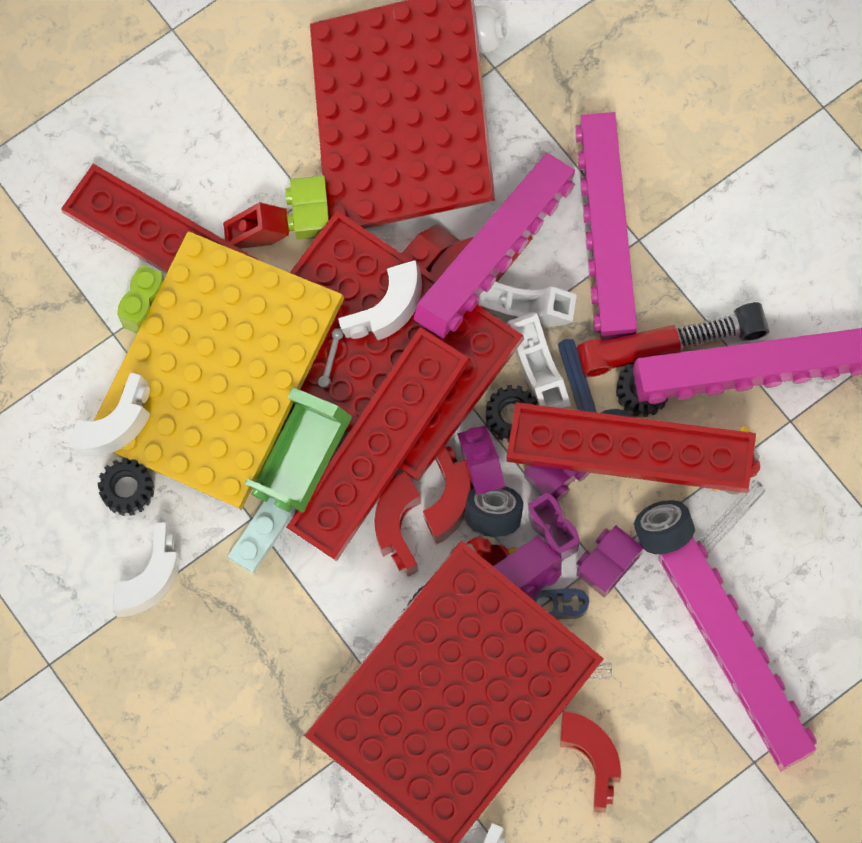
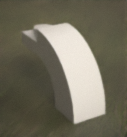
[338,260,422,340]
[478,282,577,327]
[507,312,571,408]
[67,372,150,456]
[113,523,180,617]

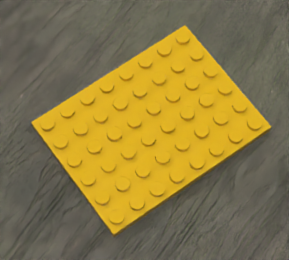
[93,232,344,510]

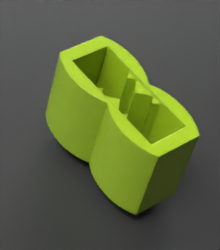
[285,175,329,240]
[117,265,164,333]

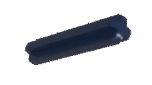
[558,339,597,413]

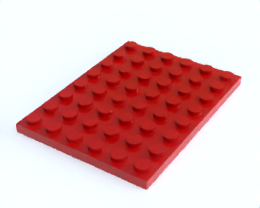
[310,0,495,229]
[289,210,525,481]
[303,541,604,843]

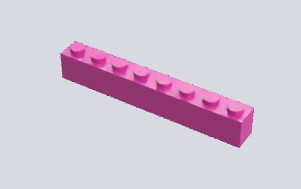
[575,112,637,340]
[414,152,575,339]
[632,328,862,404]
[658,538,817,772]

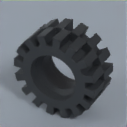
[616,361,668,417]
[486,385,537,443]
[98,458,154,516]

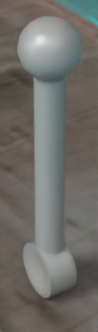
[318,328,343,389]

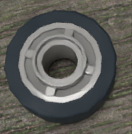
[465,486,524,537]
[634,500,695,554]

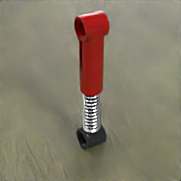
[576,302,770,377]

